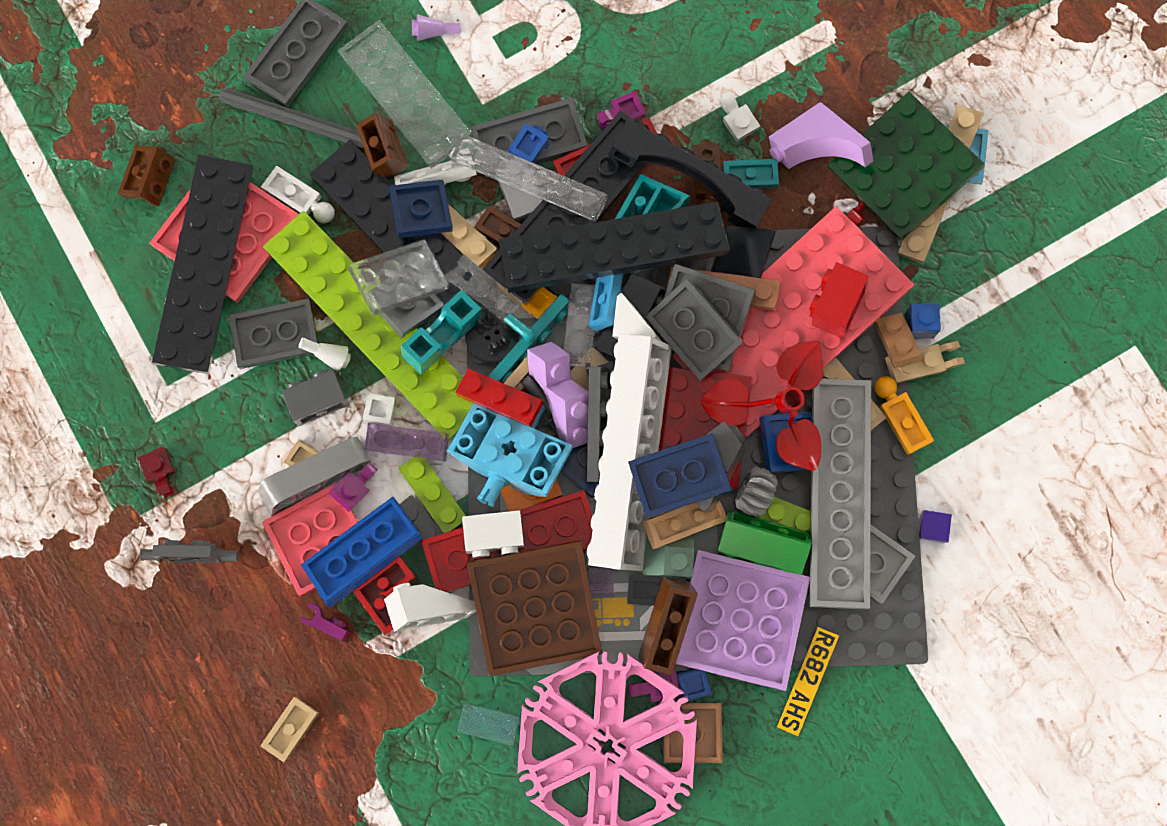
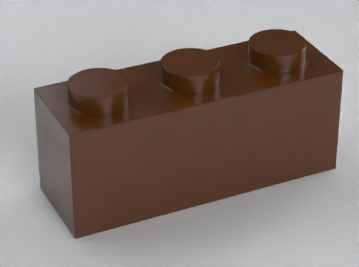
[638,576,698,675]

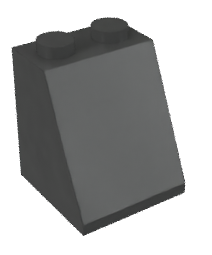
[697,421,747,513]

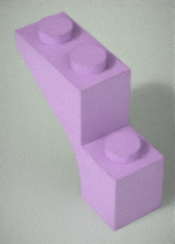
[527,342,589,448]

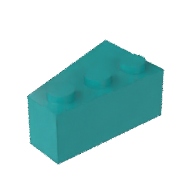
[615,174,690,219]

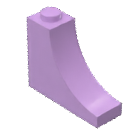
[769,102,874,169]

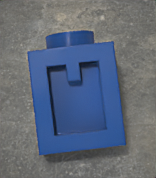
[508,123,550,167]

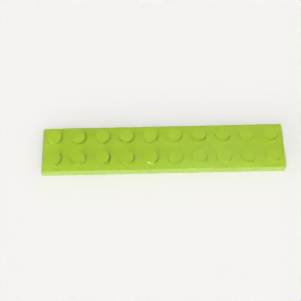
[263,210,473,442]

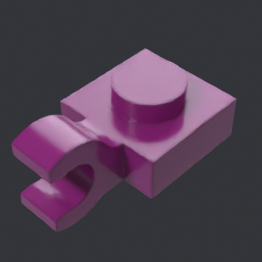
[597,91,646,130]
[328,462,378,512]
[300,603,352,642]
[627,668,680,702]

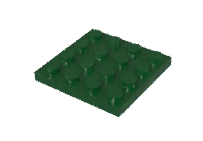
[828,91,985,241]

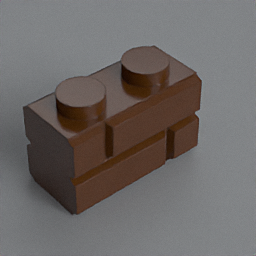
[356,113,409,179]

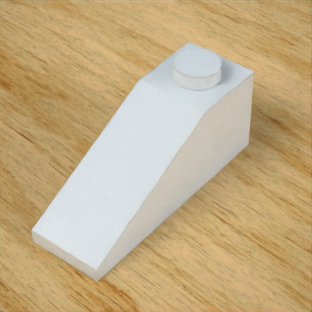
[384,583,476,632]

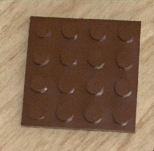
[467,540,602,676]

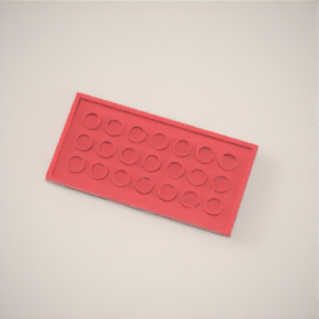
[672,206,914,438]

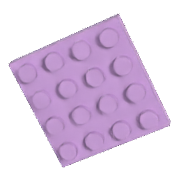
[676,550,810,691]

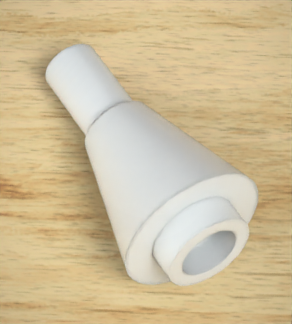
[299,338,351,372]

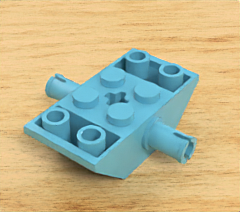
[447,403,573,507]

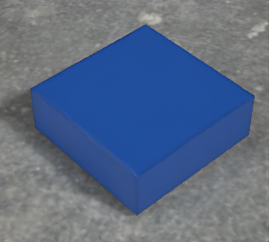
[676,668,712,702]

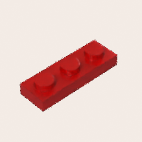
[455,368,544,427]

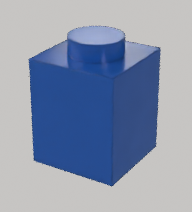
[905,303,941,339]

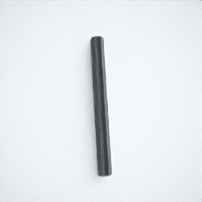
[220,87,364,149]

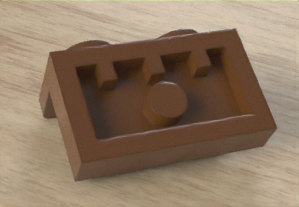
[118,145,175,206]

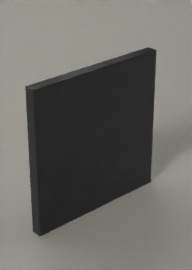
[712,225,776,278]

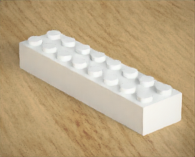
[587,334,672,571]

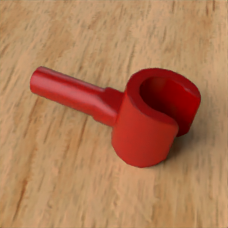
[847,201,865,227]

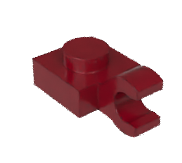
[137,447,176,498]

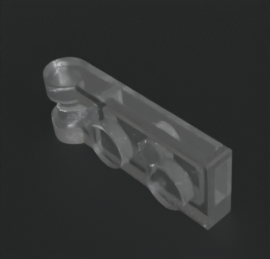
[445,255,523,325]

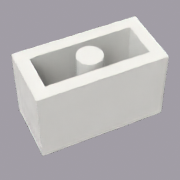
[462,510,524,558]

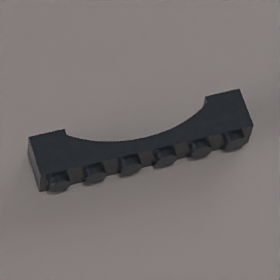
[608,118,771,228]

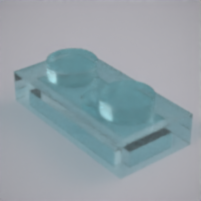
[457,703,521,746]

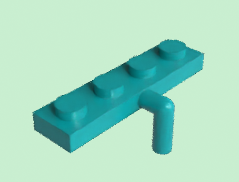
[489,294,570,383]

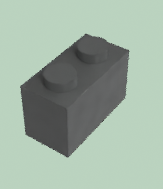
[281,370,350,426]

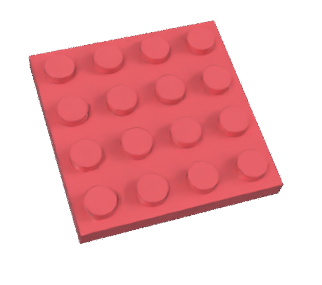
[149,183,299,303]

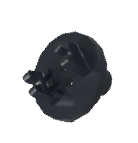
[465,309,520,364]

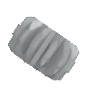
[735,466,778,517]

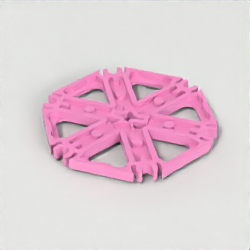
[517,651,697,826]

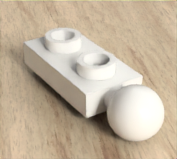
[261,166,335,224]

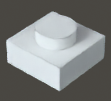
[362,393,397,426]

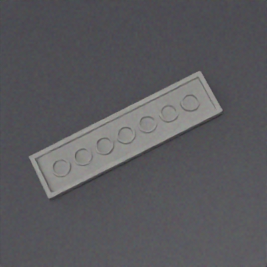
[810,379,871,609]

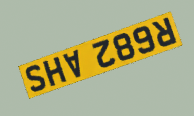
[777,627,839,736]

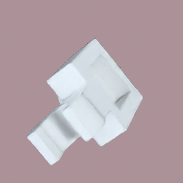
[719,91,760,143]

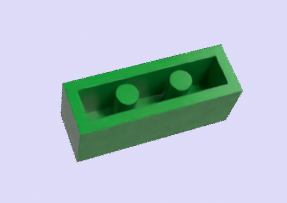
[718,510,812,575]

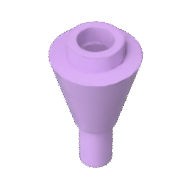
[412,14,460,41]

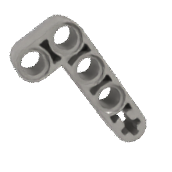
[258,437,371,517]

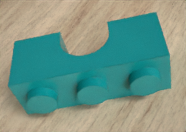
[401,290,482,375]

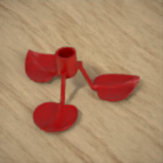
[701,341,823,471]

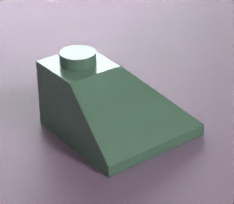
[634,534,694,580]

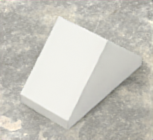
[613,293,661,340]

